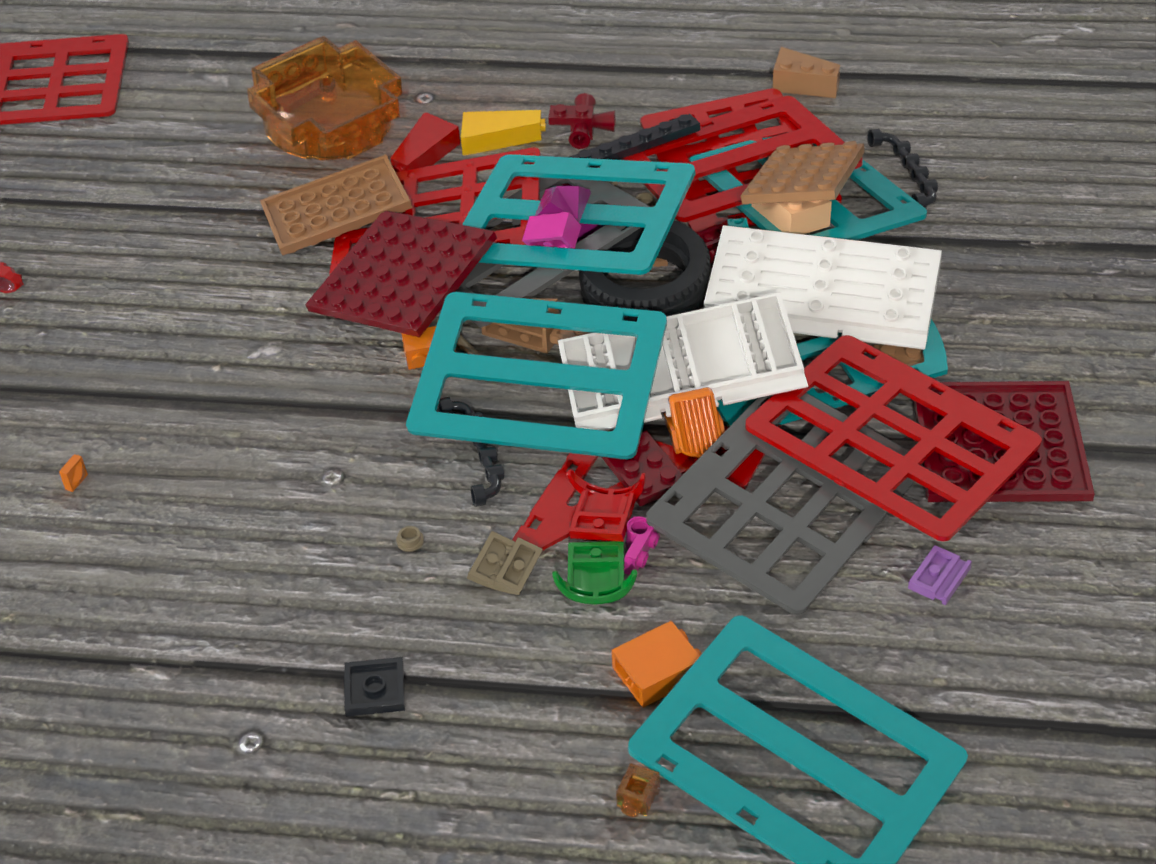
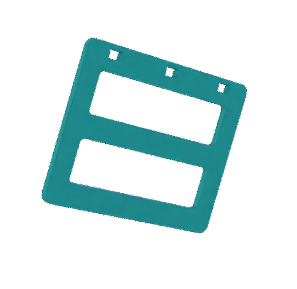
[690,136,927,240]
[462,154,696,275]
[406,292,667,459]
[628,615,968,864]

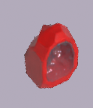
[0,262,24,293]

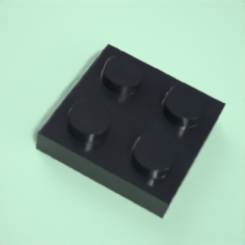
[344,657,405,717]

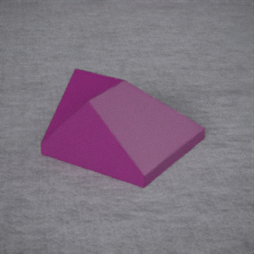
[535,186,591,222]

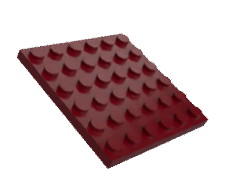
[305,211,497,337]
[914,381,1095,502]

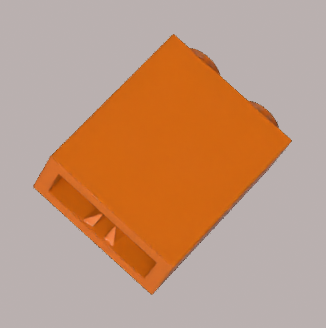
[612,620,702,708]

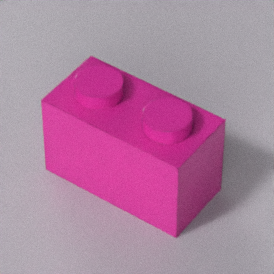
[522,212,581,249]

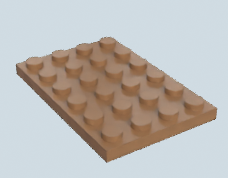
[741,141,865,204]
[260,155,412,256]

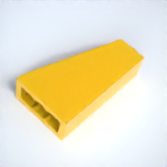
[461,110,546,155]

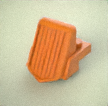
[664,387,725,458]

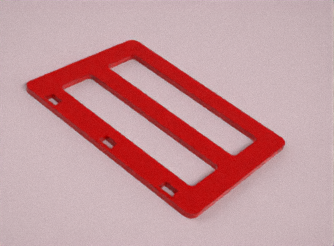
[621,96,863,222]

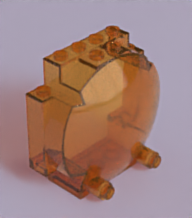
[247,36,402,160]

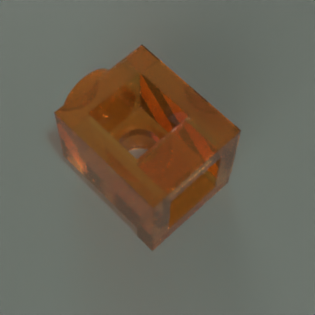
[616,763,660,817]

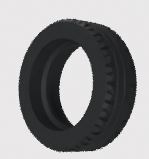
[579,220,711,322]

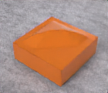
[59,454,88,492]

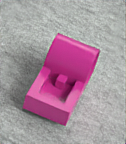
[624,516,660,575]

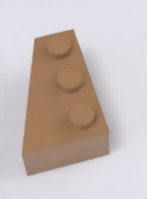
[773,47,840,98]
[481,299,559,354]

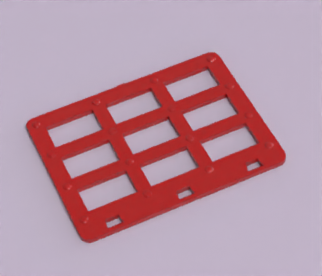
[0,34,129,125]
[640,88,842,233]
[329,147,541,274]
[745,335,1042,541]

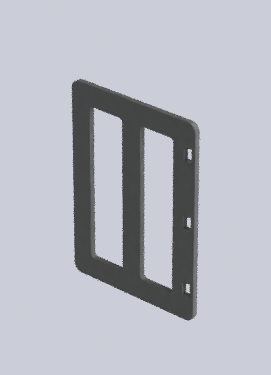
[456,178,650,327]

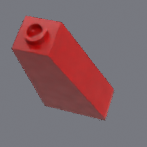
[390,112,460,172]

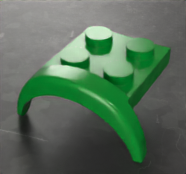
[552,541,637,605]

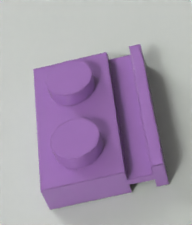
[908,545,972,606]

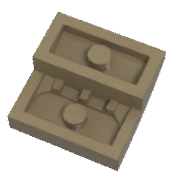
[467,531,543,595]

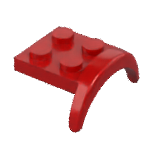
[567,469,646,542]

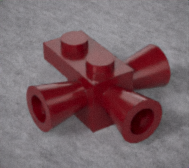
[548,93,616,149]

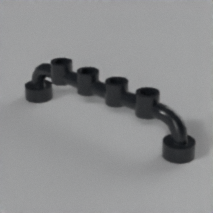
[867,128,938,208]
[438,397,504,507]

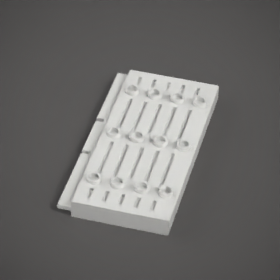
[704,225,942,350]
[558,292,808,431]

